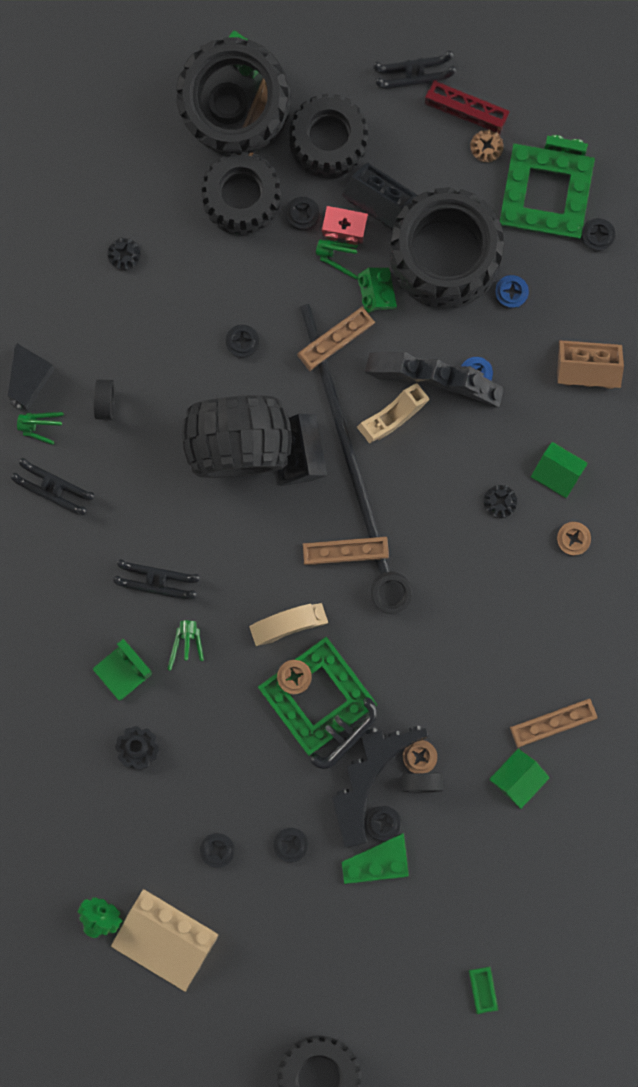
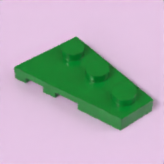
[342,833,409,884]

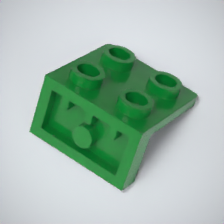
[93,638,152,701]

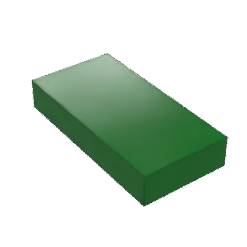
[469,967,498,1014]

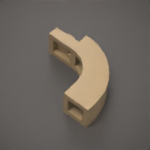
[357,383,430,443]
[249,603,328,646]

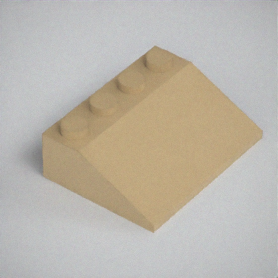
[111,889,219,991]

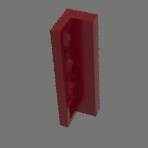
[424,81,510,134]

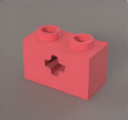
[322,206,368,244]

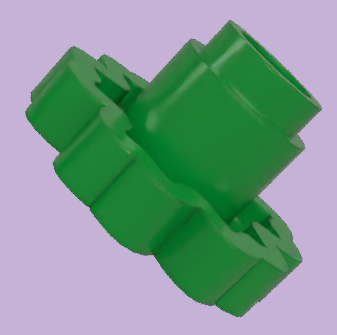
[78,897,122,938]

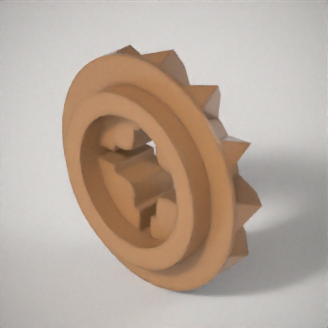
[471,129,504,162]
[557,522,591,556]
[277,660,312,694]
[403,740,437,773]

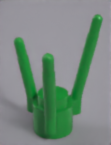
[316,239,358,279]
[17,412,64,445]
[167,620,204,671]

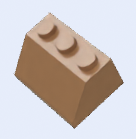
[557,340,624,389]

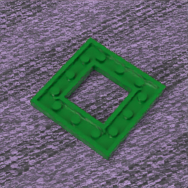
[500,144,595,240]
[258,636,378,756]

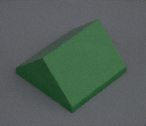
[530,442,588,499]
[489,748,550,809]

